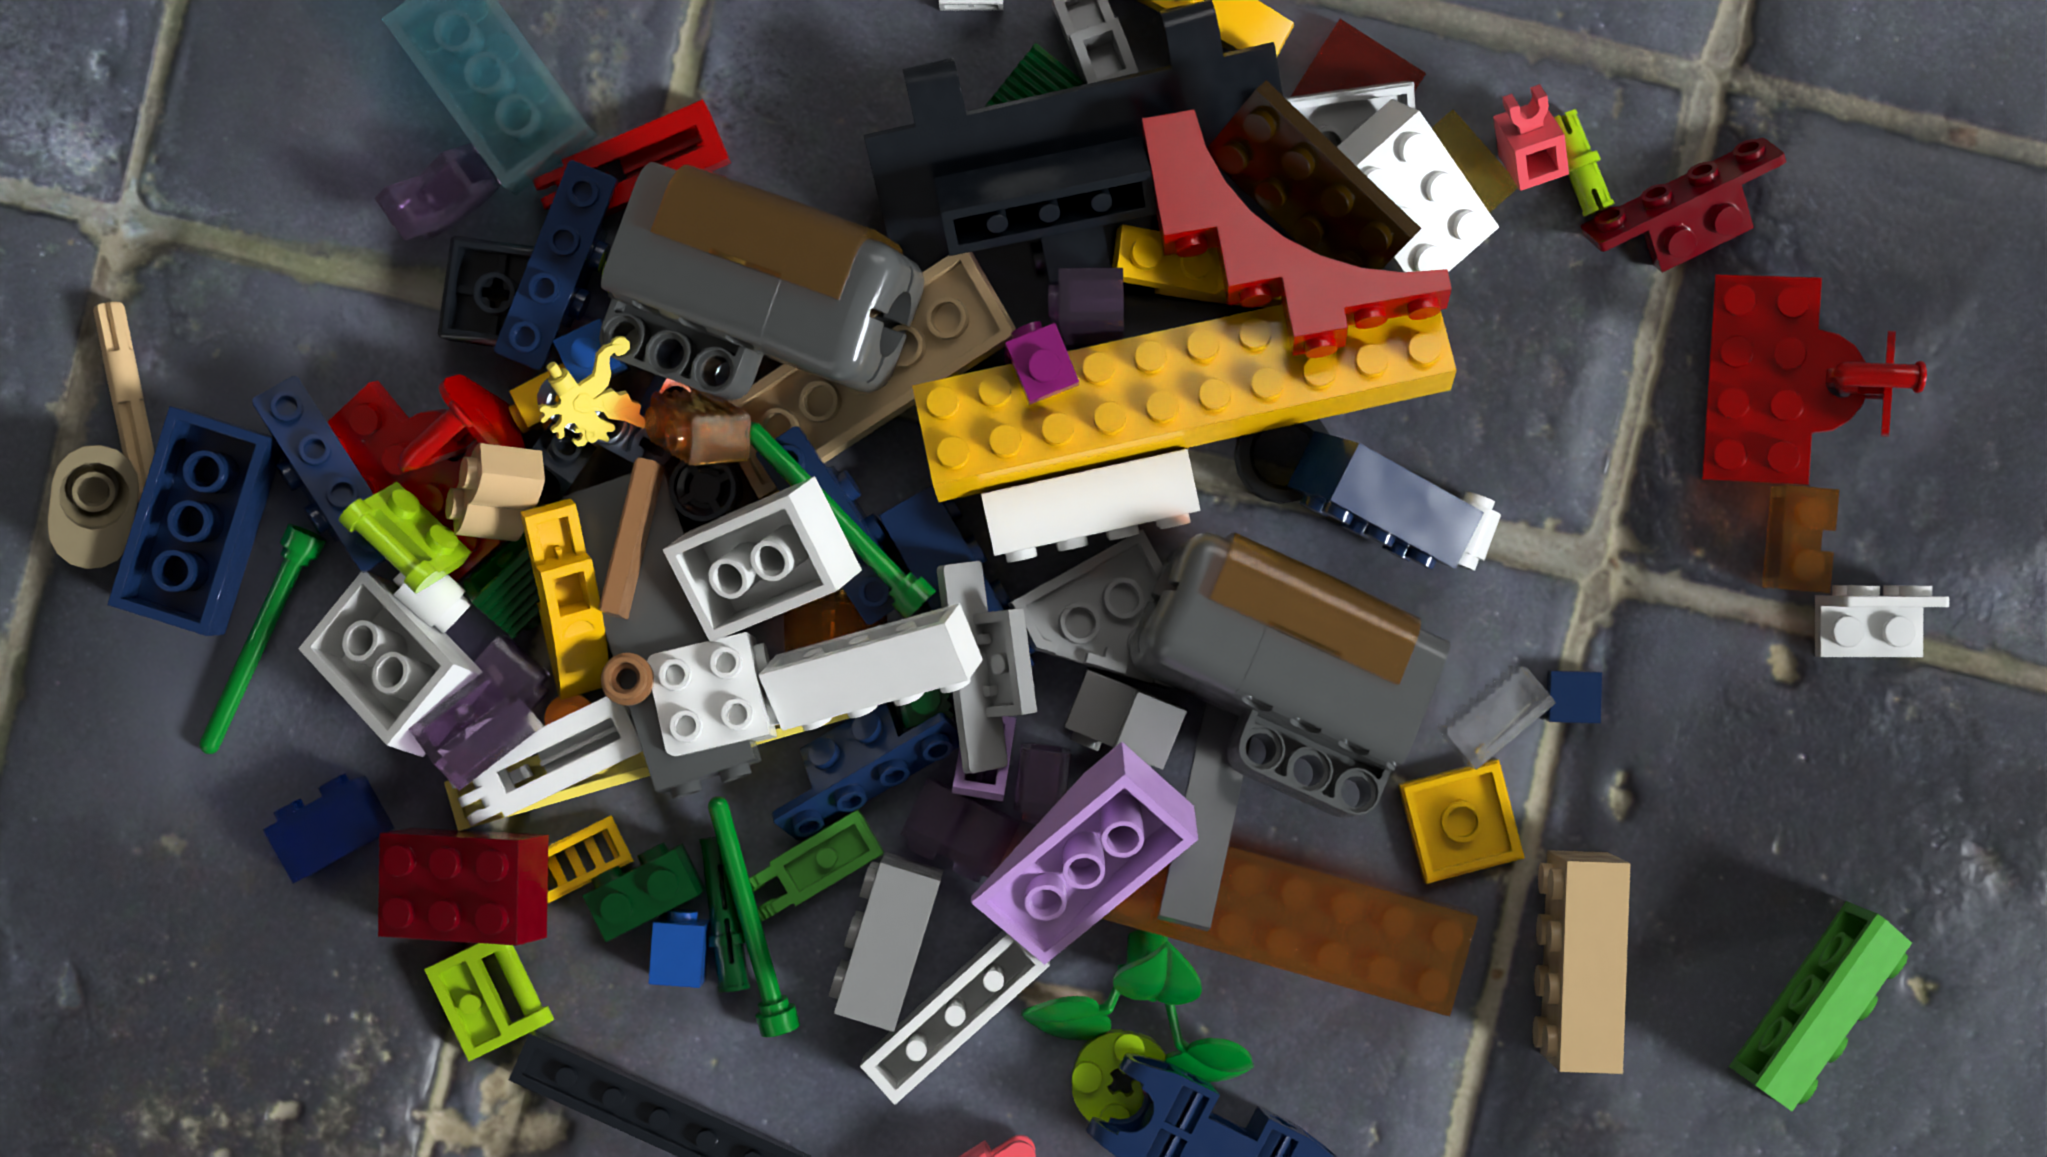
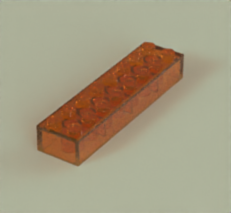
[1102,842,1478,1017]

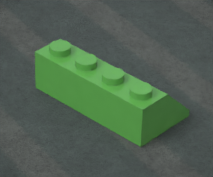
[1728,901,1912,1111]

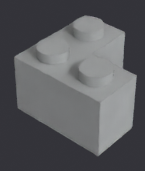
[1064,668,1187,770]

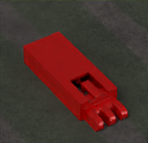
[532,99,732,218]

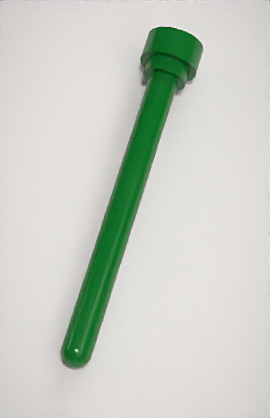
[743,422,936,619]
[199,524,327,754]
[708,796,800,1038]

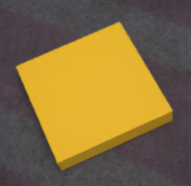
[1398,758,1525,884]

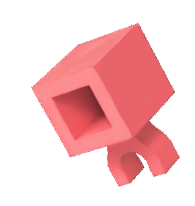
[1493,84,1569,191]

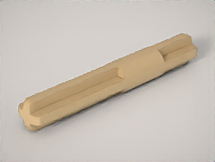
[93,301,155,503]

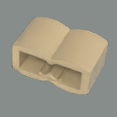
[445,443,545,542]

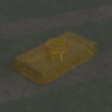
[1432,109,1518,213]

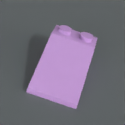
[971,742,1198,965]

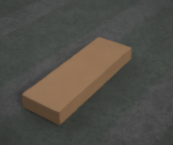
[599,457,665,620]

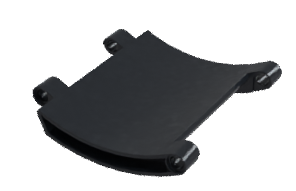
[864,0,1300,375]

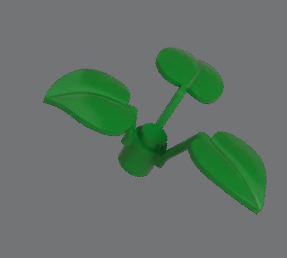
[1021,929,1254,1082]

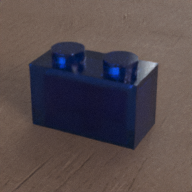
[263,773,395,884]

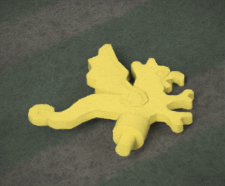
[538,336,646,447]

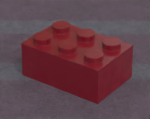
[378,828,549,946]

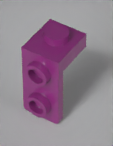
[1004,321,1079,405]

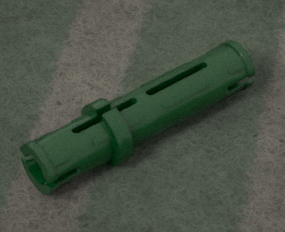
[699,836,750,993]

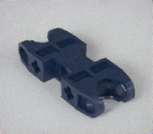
[1086,1053,1337,1157]

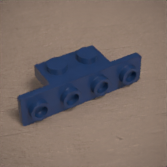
[494,160,618,370]
[252,376,387,573]
[756,426,895,625]
[771,702,960,841]

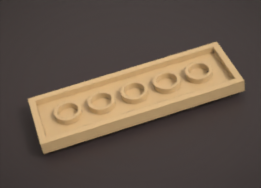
[711,252,1016,499]

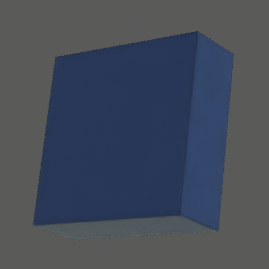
[1546,670,1602,723]

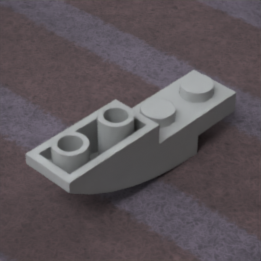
[1052,0,1139,85]

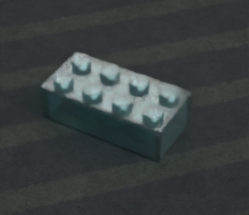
[381,0,598,196]

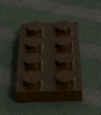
[1207,80,1422,270]

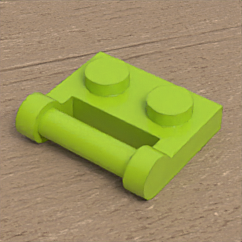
[338,482,472,594]
[424,943,554,1062]

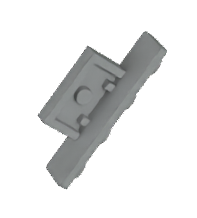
[937,561,1037,773]

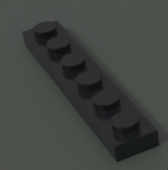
[508,1031,811,1157]

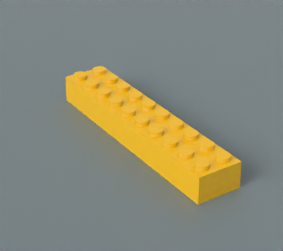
[912,304,1457,502]

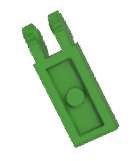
[749,809,885,922]

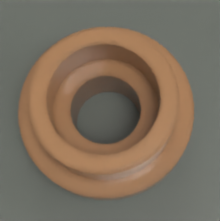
[601,653,654,706]

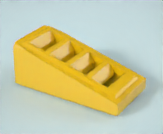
[548,815,634,904]

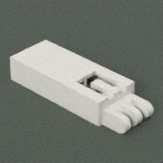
[449,696,643,826]

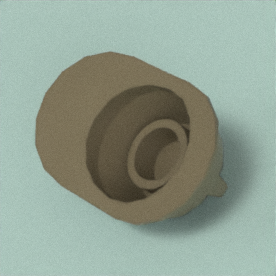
[47,445,139,569]

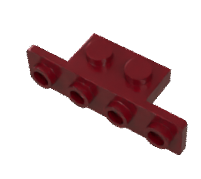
[1581,138,1787,273]

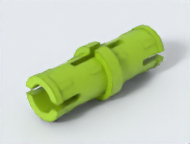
[1554,109,1615,217]

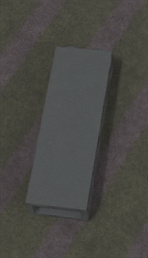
[563,464,762,799]

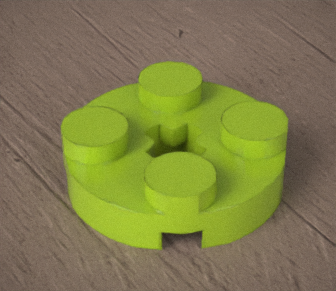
[1072,1029,1166,1122]

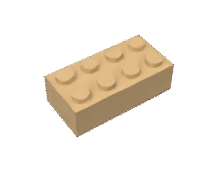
[1533,850,1630,1074]

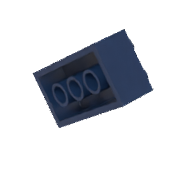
[107,406,280,636]

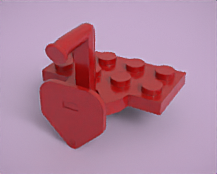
[1702,274,1927,485]
[327,374,526,584]

